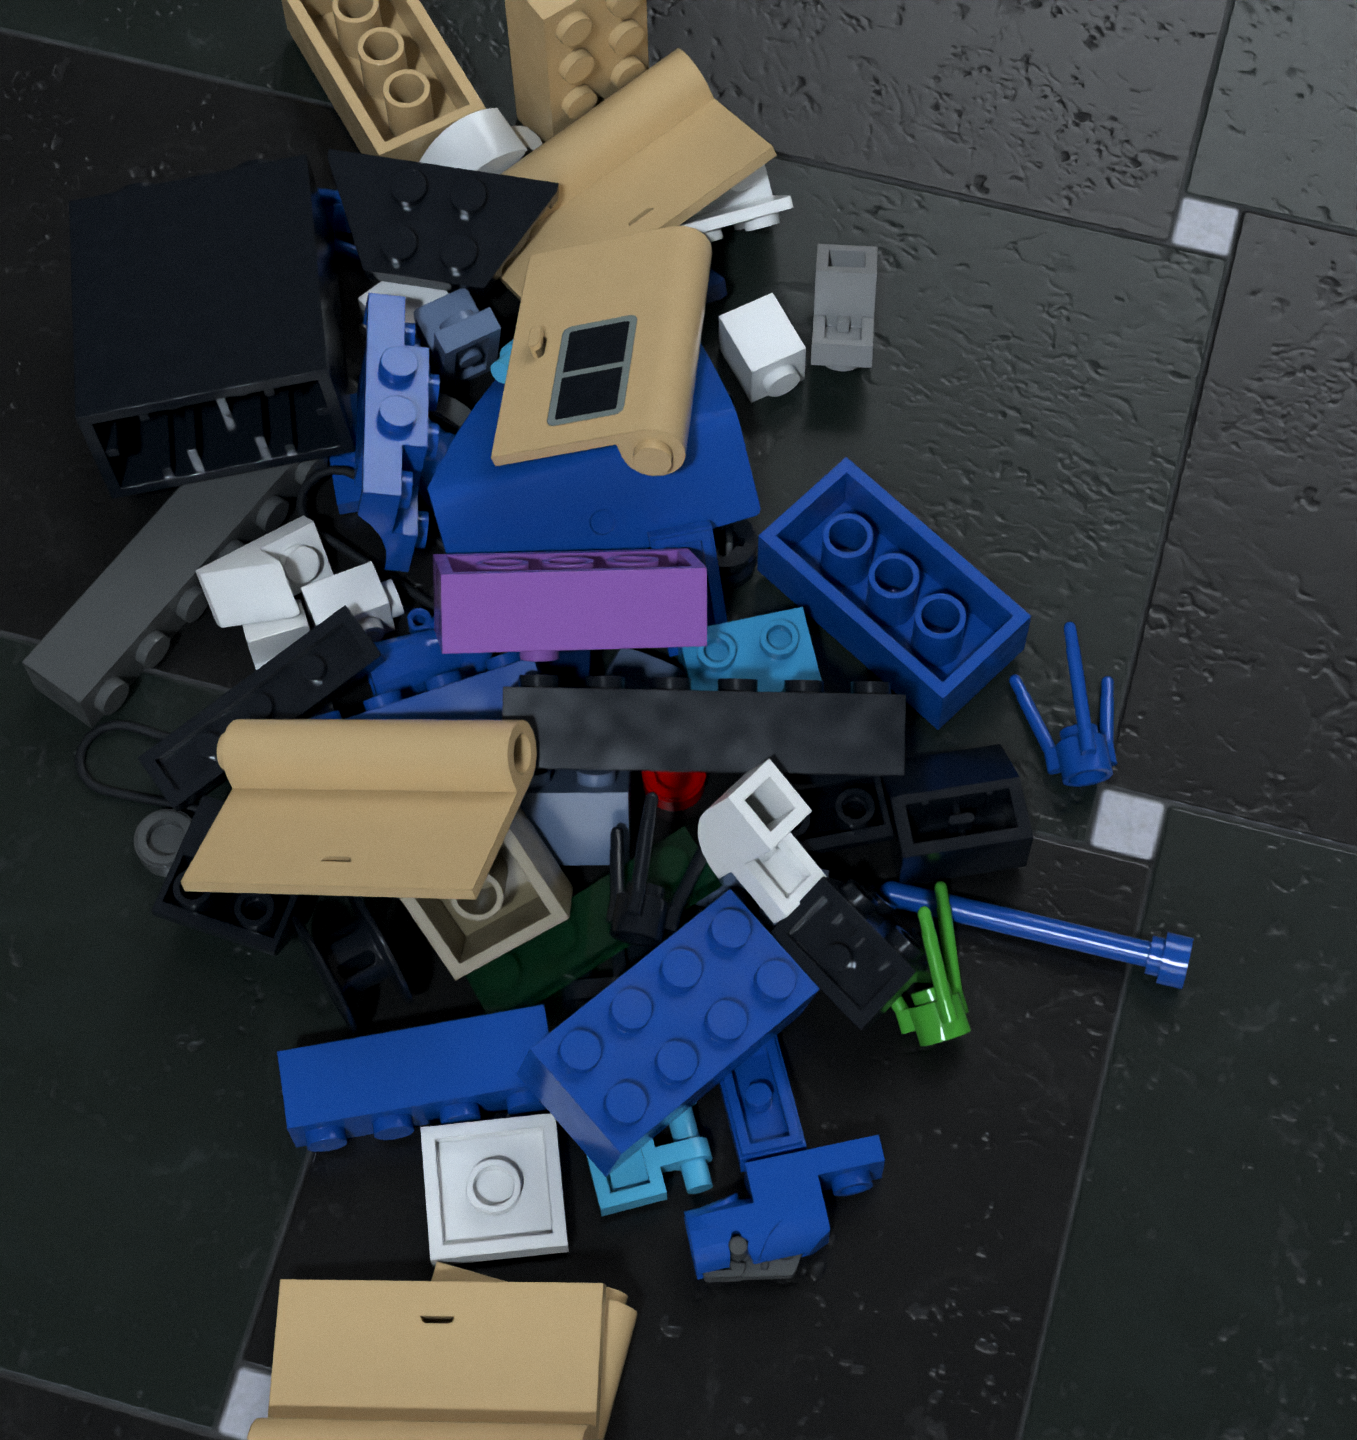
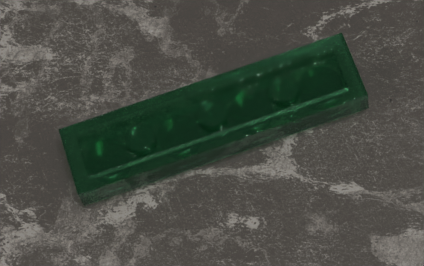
[465,826,722,1014]

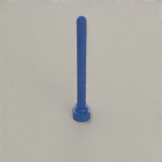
[879,881,1194,989]

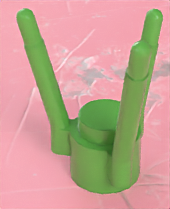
[891,881,971,1047]

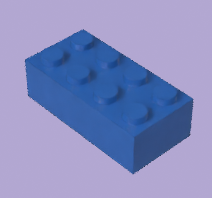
[757,457,1031,730]
[517,889,820,1177]

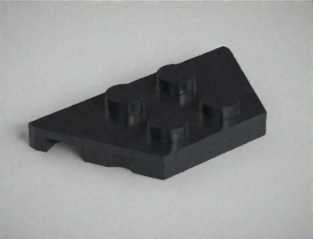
[327,149,559,296]

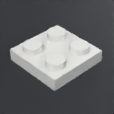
[420,1113,569,1267]

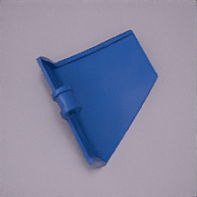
[427,343,761,554]

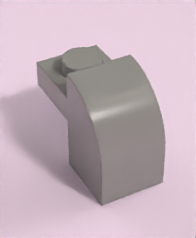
[811,244,878,371]

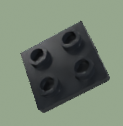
[770,877,933,1030]

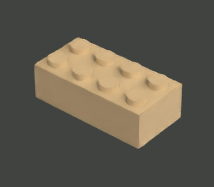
[281,0,486,162]
[505,0,649,144]

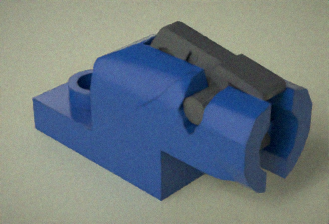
[684,1134,885,1283]

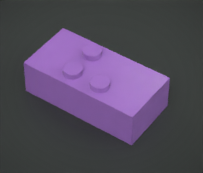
[433,548,707,662]

